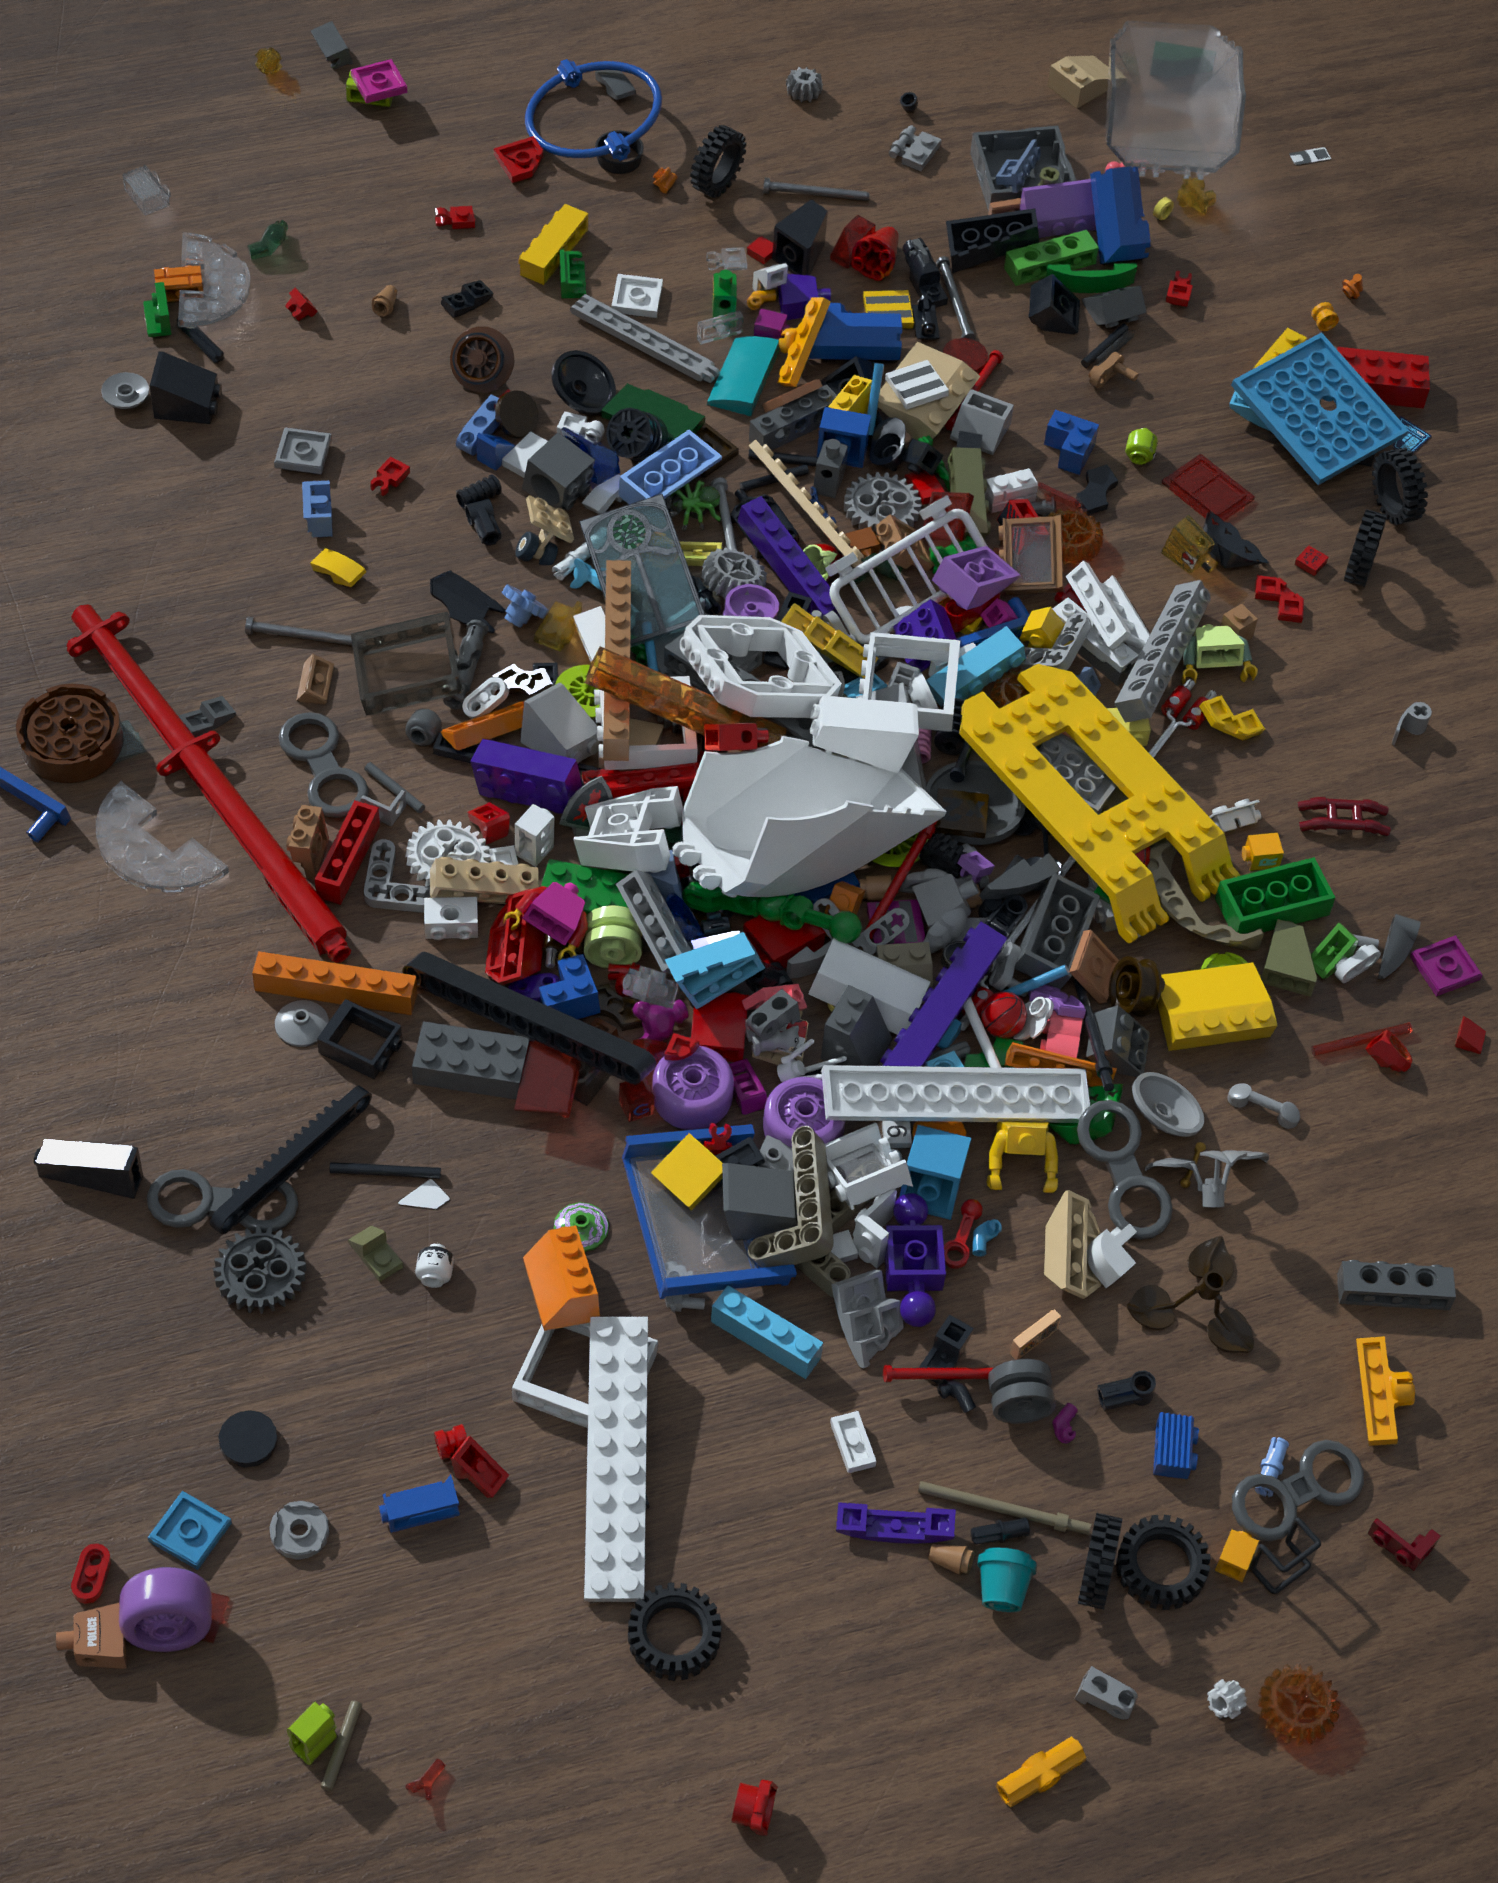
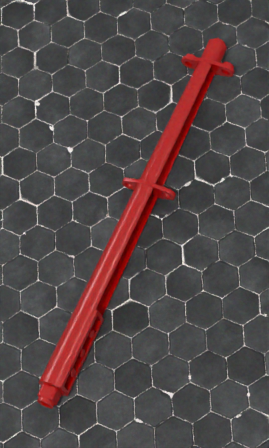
[66,605,351,963]

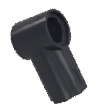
[465,499,501,546]
[748,961,793,988]
[1097,1371,1156,1411]

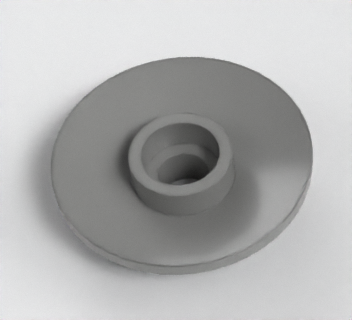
[101,372,149,409]
[275,1000,329,1047]

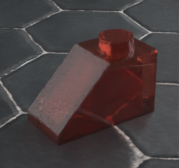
[830,215,876,269]

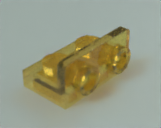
[534,601,583,652]

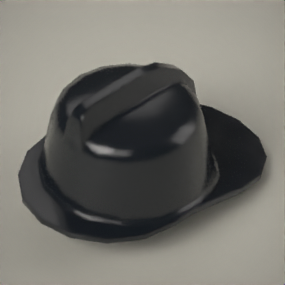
[870,418,907,471]

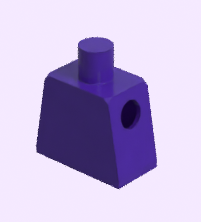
[777,274,831,320]

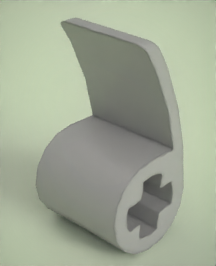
[1392,702,1432,746]

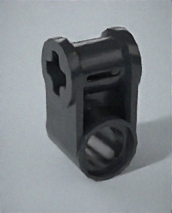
[984,894,1028,939]

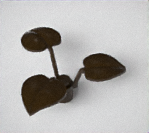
[1127,1236,1254,1353]

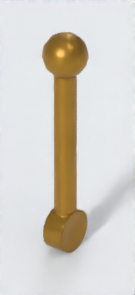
[1180,1142,1206,1188]

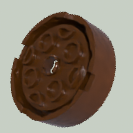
[16,684,124,783]

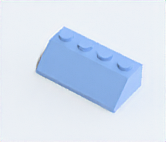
[619,430,722,509]

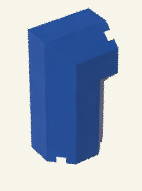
[1090,166,1151,265]
[808,303,902,360]

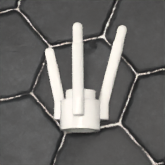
[777,1039,847,1082]

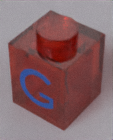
[619,1077,655,1122]

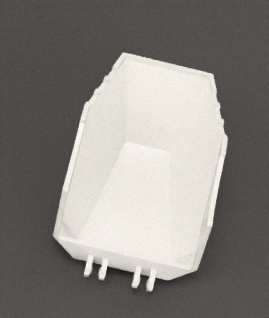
[672,736,947,897]

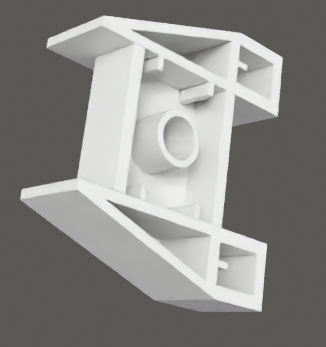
[574,786,683,873]

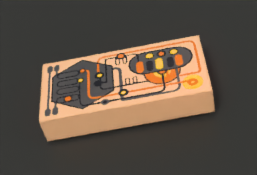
[1010,1309,1061,1360]

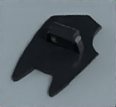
[430,570,506,633]

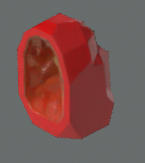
[1365,1030,1413,1072]

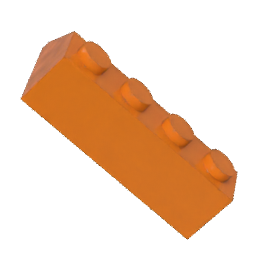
[523,1225,600,1331]

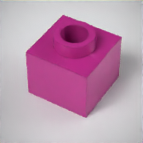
[980,598,1018,628]

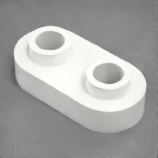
[462,677,509,719]
[1335,945,1381,983]

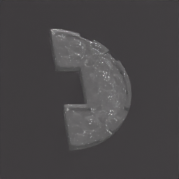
[178,232,250,328]
[96,781,229,892]

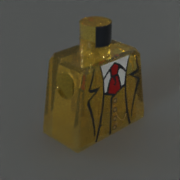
[1161,515,1218,573]

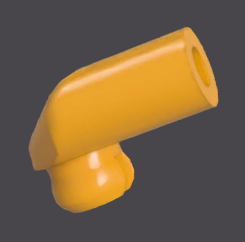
[747,289,776,310]

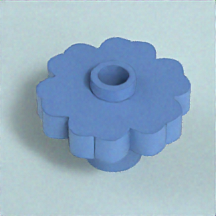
[502,584,549,628]

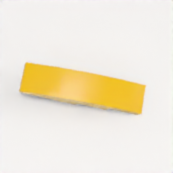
[781,603,879,679]

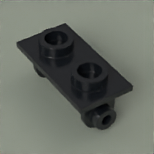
[912,295,940,340]

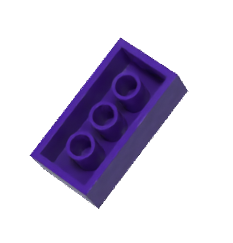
[470,739,582,814]

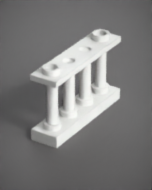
[1066,561,1150,657]

